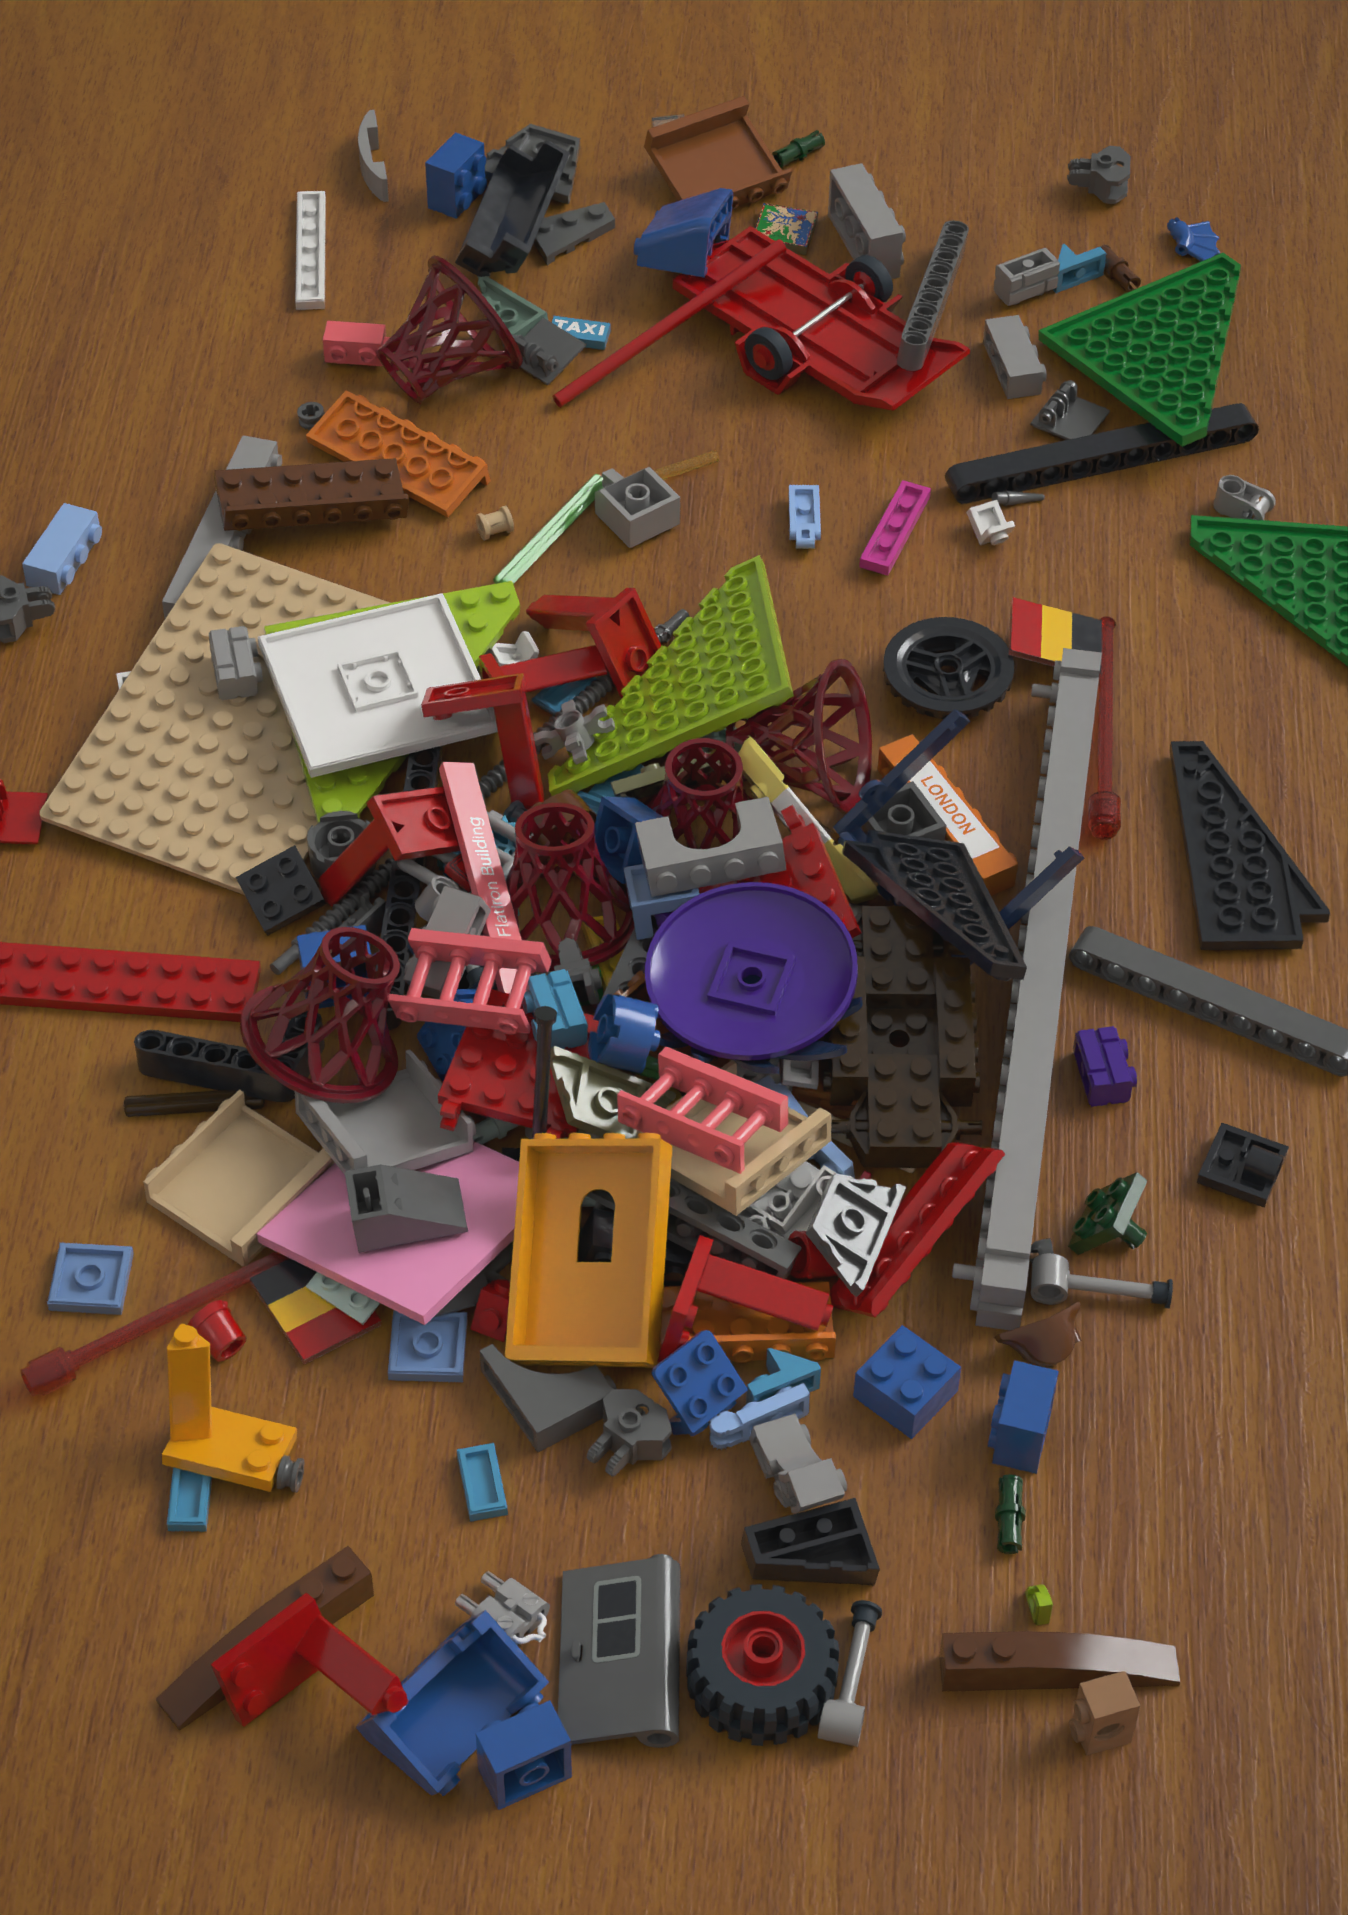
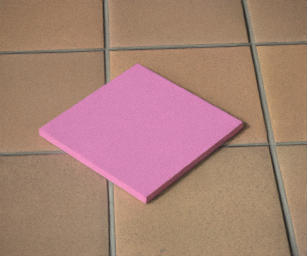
[257,1141,519,1325]

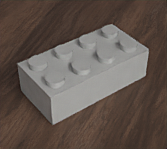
[828,163,906,279]

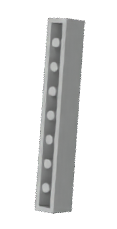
[162,435,282,619]

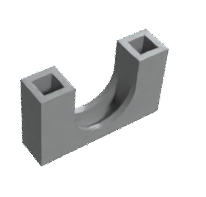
[635,797,786,897]

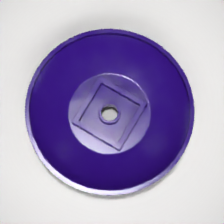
[645,882,858,1060]

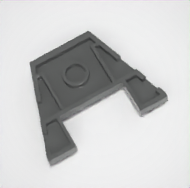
[485,124,580,204]

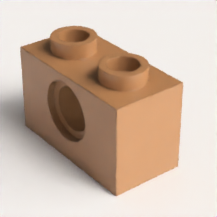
[1069,1671,1140,1756]

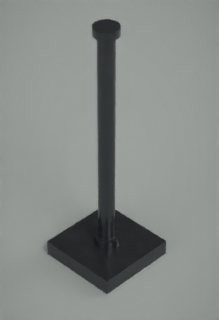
[502,1006,557,1161]

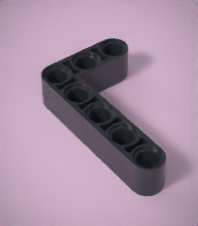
[134,1011,325,1102]

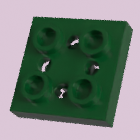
[1068,1172,1148,1255]

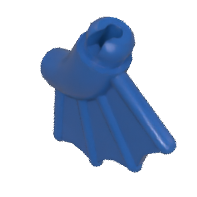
[1167,217,1220,262]

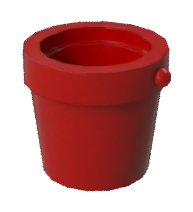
[187,1300,247,1362]

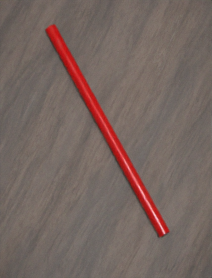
[552,239,787,408]

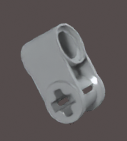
[1213,475,1276,520]

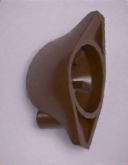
[994,1301,1082,1367]

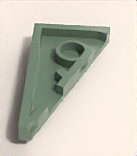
[477,276,548,348]

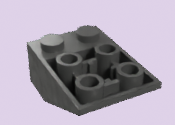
[344,1164,468,1253]

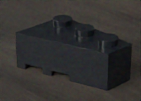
[578,1208,693,1285]
[741,1498,880,1585]

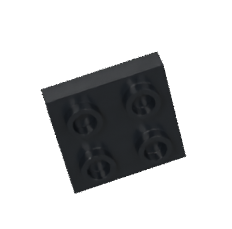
[236,845,327,936]
[1197,1123,1289,1208]

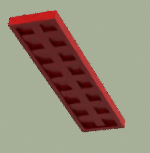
[0,942,261,1022]

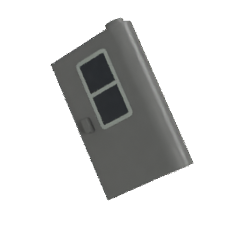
[558,1554,681,1748]

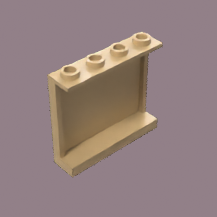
[637,1060,831,1216]
[143,1089,335,1268]

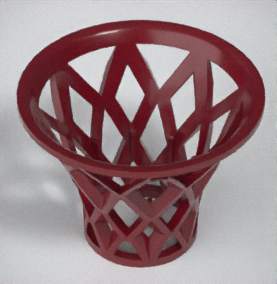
[376,255,523,404]
[726,659,872,814]
[643,738,753,849]
[505,803,634,971]
[240,927,400,1104]

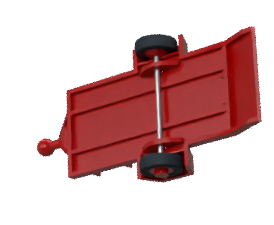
[672,226,971,411]

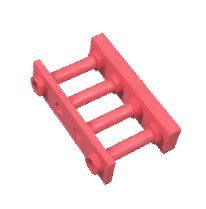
[388,928,552,1034]
[617,1047,788,1174]

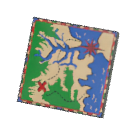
[755,203,818,255]

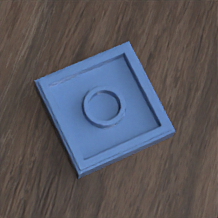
[47,1242,134,1315]
[388,1310,468,1382]

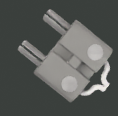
[455,1571,550,1645]

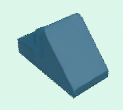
[1053,244,1106,293]
[746,1348,821,1404]

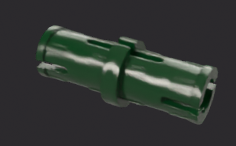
[772,130,825,168]
[995,1474,1026,1554]

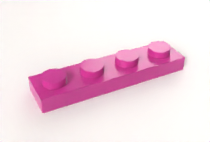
[859,480,931,576]

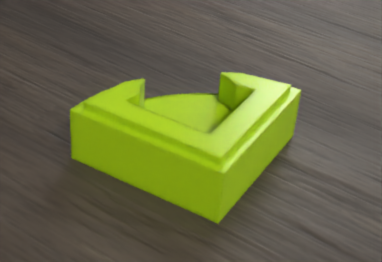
[1025,1584,1053,1626]

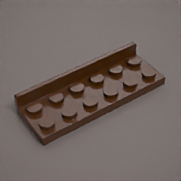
[214,458,409,531]

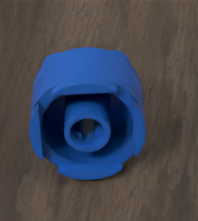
[588,994,660,1074]

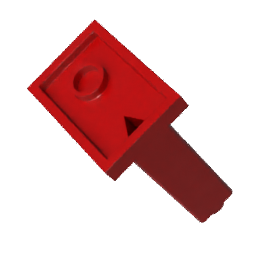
[526,588,662,699]
[479,645,608,733]
[421,673,545,810]
[318,787,460,907]
[657,1235,834,1362]
[210,1593,408,1727]

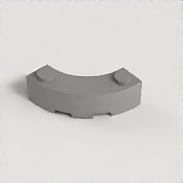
[749,1413,847,1513]

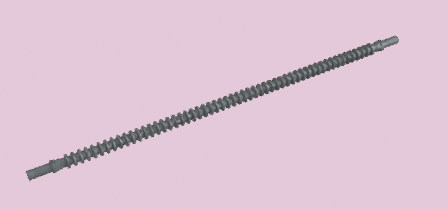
[270,609,690,975]

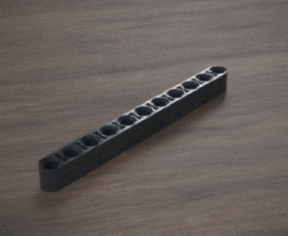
[945,403,1259,504]
[372,745,443,1030]

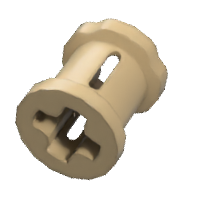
[475,506,514,540]

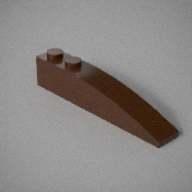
[156,1546,374,1731]
[939,1631,1180,1692]

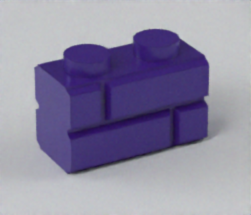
[1073,1026,1137,1107]

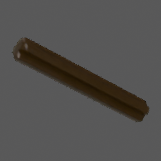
[124,1090,265,1117]

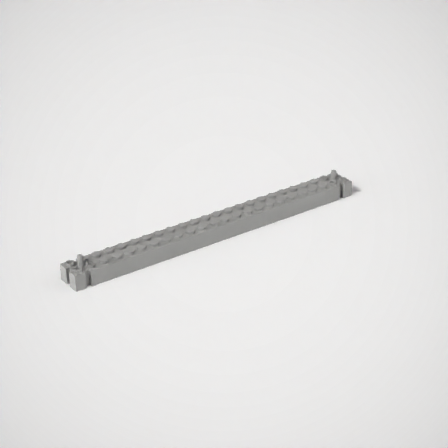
[952,648,1102,1330]

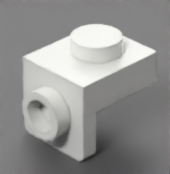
[966,500,1015,545]
[485,631,539,666]

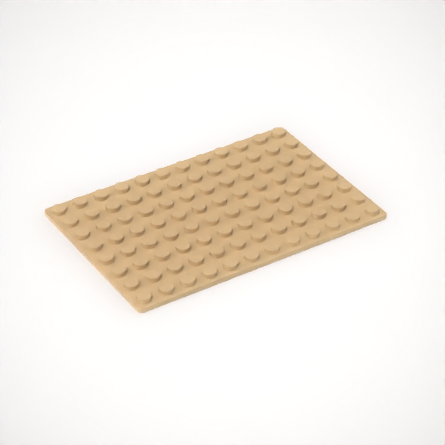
[40,543,390,895]

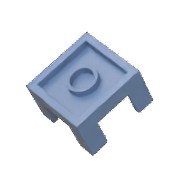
[624,864,700,940]

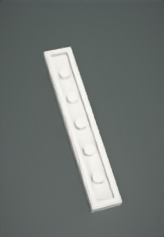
[295,191,326,310]

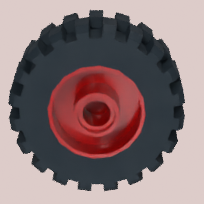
[686,1584,839,1746]

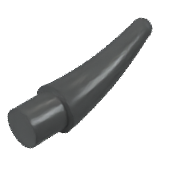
[992,491,1045,506]

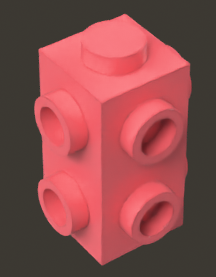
[323,321,391,366]

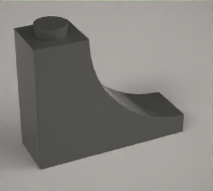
[480,1344,617,1452]

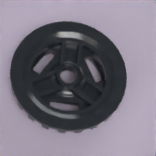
[883,617,1014,719]

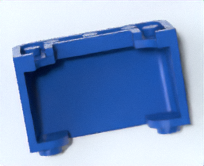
[634,188,733,277]
[355,1610,549,1796]

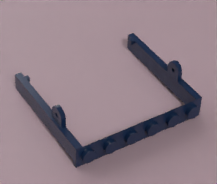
[833,709,1085,966]

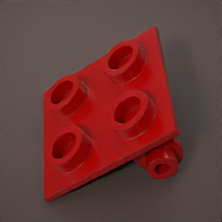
[0,779,48,844]

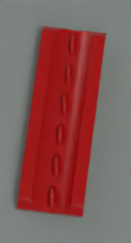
[830,1142,1005,1318]

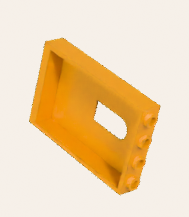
[505,1133,673,1368]

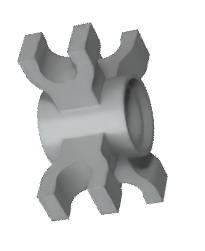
[534,699,615,765]

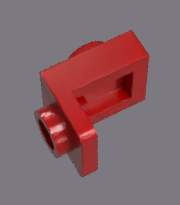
[470,1279,510,1342]

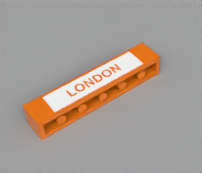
[877,734,1018,896]

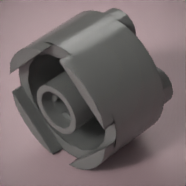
[307,811,377,885]

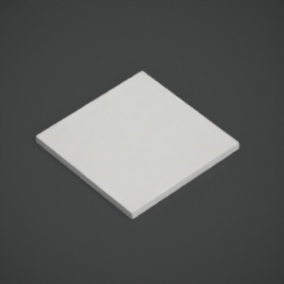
[258,593,498,778]

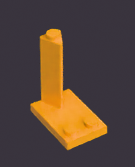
[162,1324,297,1492]

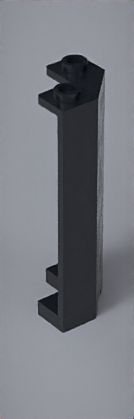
[455,140,570,277]

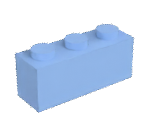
[22,503,102,595]

